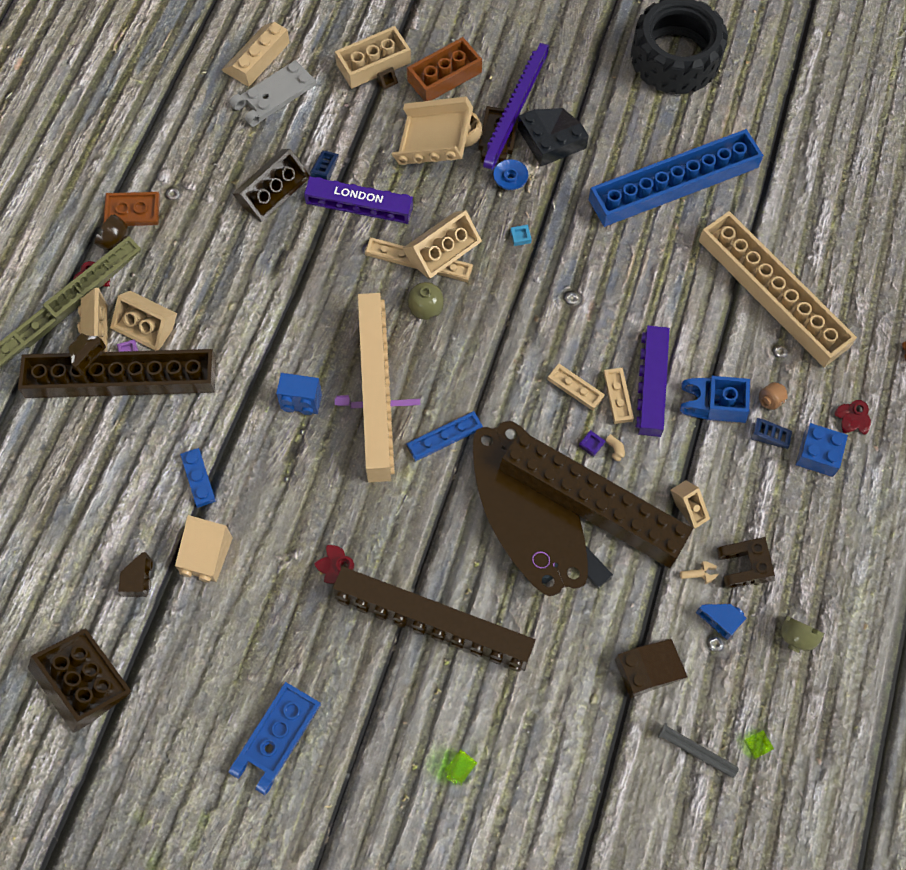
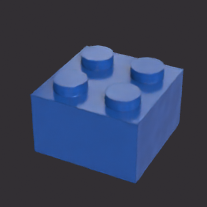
[276,373,322,415]
[795,423,848,477]

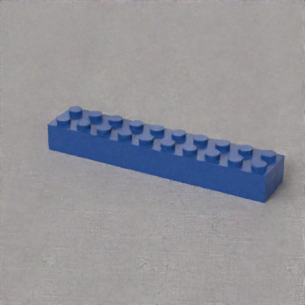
[588,129,764,227]

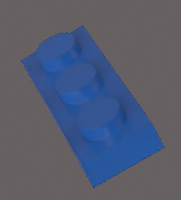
[180,448,216,508]

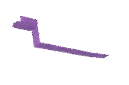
[335,395,420,408]

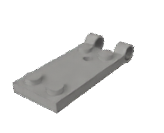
[229,60,317,127]

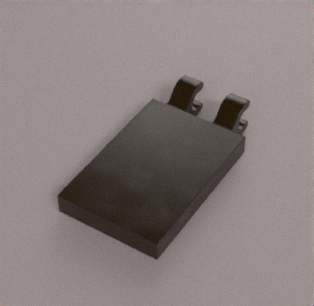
[478,106,520,163]

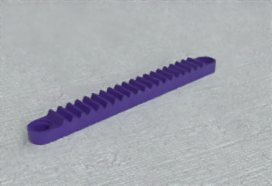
[483,43,549,170]

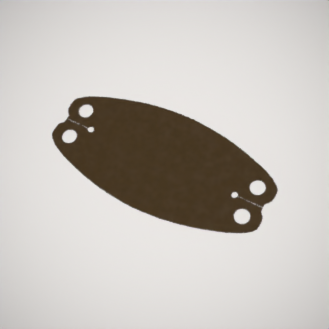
[473,421,588,597]

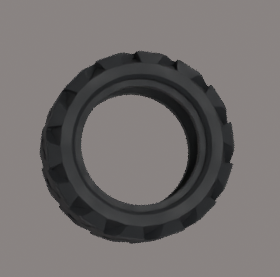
[631,0,728,94]

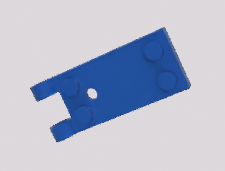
[229,682,321,795]

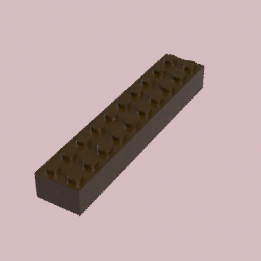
[18,349,216,398]
[499,430,693,568]
[333,566,536,672]

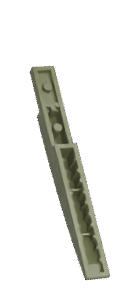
[0,236,141,368]

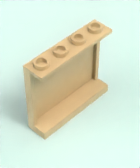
[392,96,473,165]

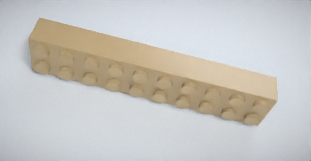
[699,211,857,368]
[358,293,395,483]

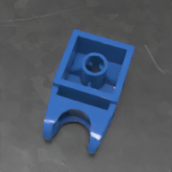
[680,376,750,423]

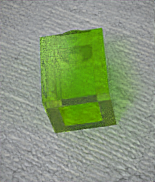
[445,749,477,786]

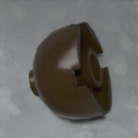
[94,214,129,251]

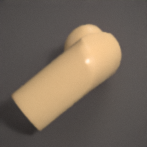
[605,434,625,461]

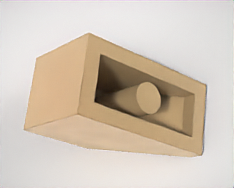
[670,480,710,529]

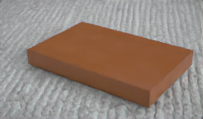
[103,192,160,226]

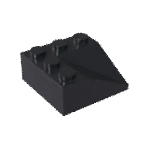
[518,108,589,167]

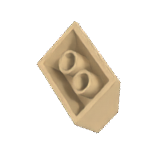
[78,288,108,352]
[110,291,177,351]

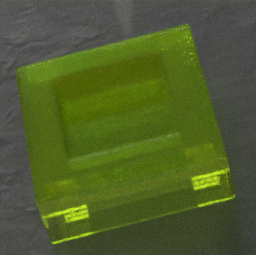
[744,730,774,759]

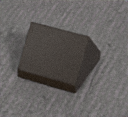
[377,67,398,90]

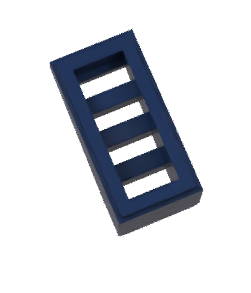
[310,150,339,180]
[751,418,792,449]

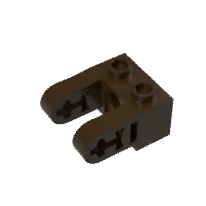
[717,537,775,588]

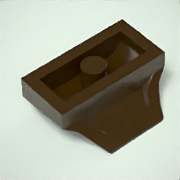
[68,333,106,375]

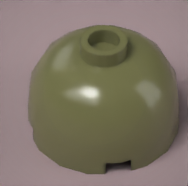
[408,282,444,320]
[781,615,825,653]

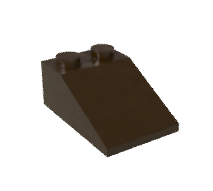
[615,639,688,698]

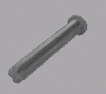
[658,722,739,778]

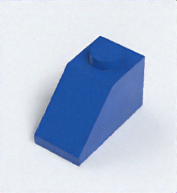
[696,604,746,640]

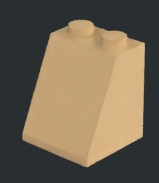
[175,515,233,583]

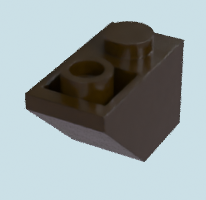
[118,552,153,597]

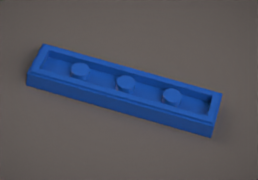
[406,411,483,462]

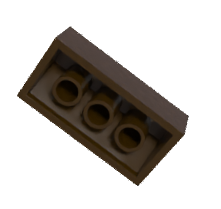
[232,149,310,222]

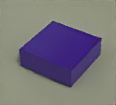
[579,430,606,457]

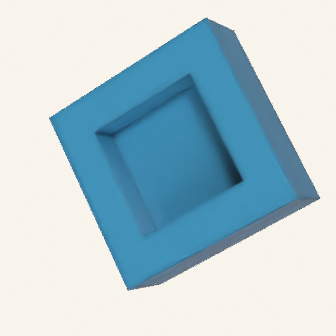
[510,225,532,246]

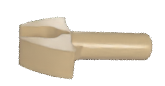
[679,561,719,585]

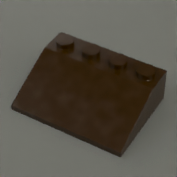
[28,628,132,733]

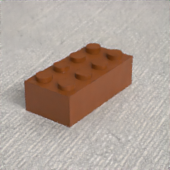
[407,37,482,101]

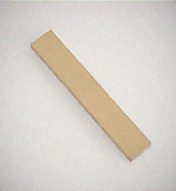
[365,237,473,283]

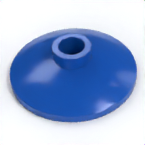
[493,159,528,190]

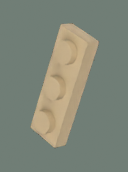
[547,364,605,411]
[603,368,634,424]

